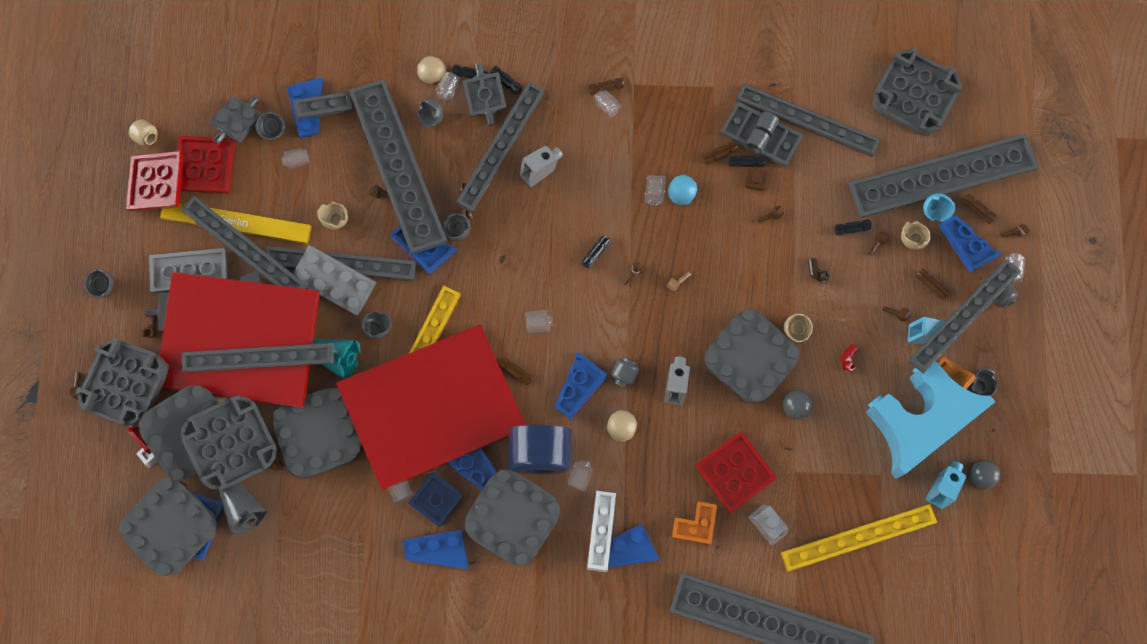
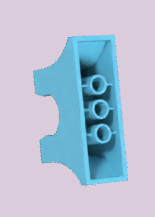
[866,361,995,479]

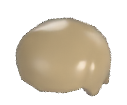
[417,56,447,85]
[317,202,348,230]
[901,221,930,249]
[784,313,813,342]
[607,410,637,442]

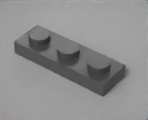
[293,92,353,120]

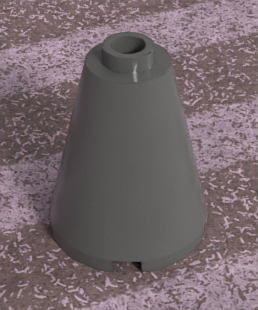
[219,482,268,535]

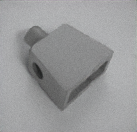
[520,146,563,187]
[664,357,690,406]
[748,504,788,546]

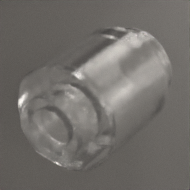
[435,72,460,101]
[594,90,621,117]
[281,148,310,170]
[1006,253,1025,282]

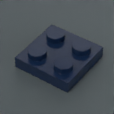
[408,472,464,527]

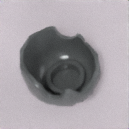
[417,98,444,128]
[255,112,285,141]
[443,213,471,242]
[84,269,114,298]
[361,310,392,340]
[969,368,998,396]
[782,390,813,419]
[969,460,1000,490]

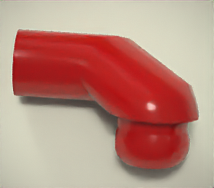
[840,344,859,372]

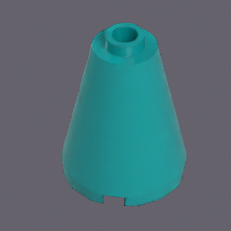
[313,338,361,378]

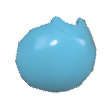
[668,175,697,205]
[923,193,955,222]

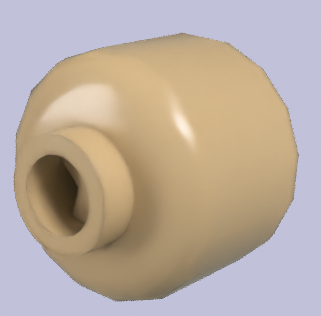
[129,119,157,147]

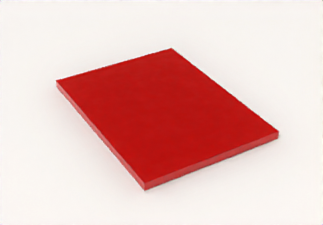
[160,272,320,408]
[336,325,526,491]

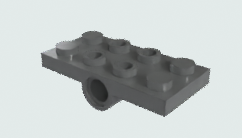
[720,101,803,168]

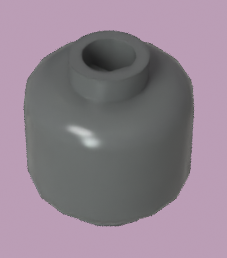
[993,283,1018,308]
[611,357,640,387]

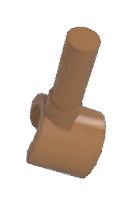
[667,271,692,291]

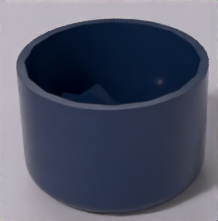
[509,425,572,475]

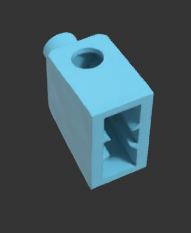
[908,317,957,345]
[925,461,966,510]

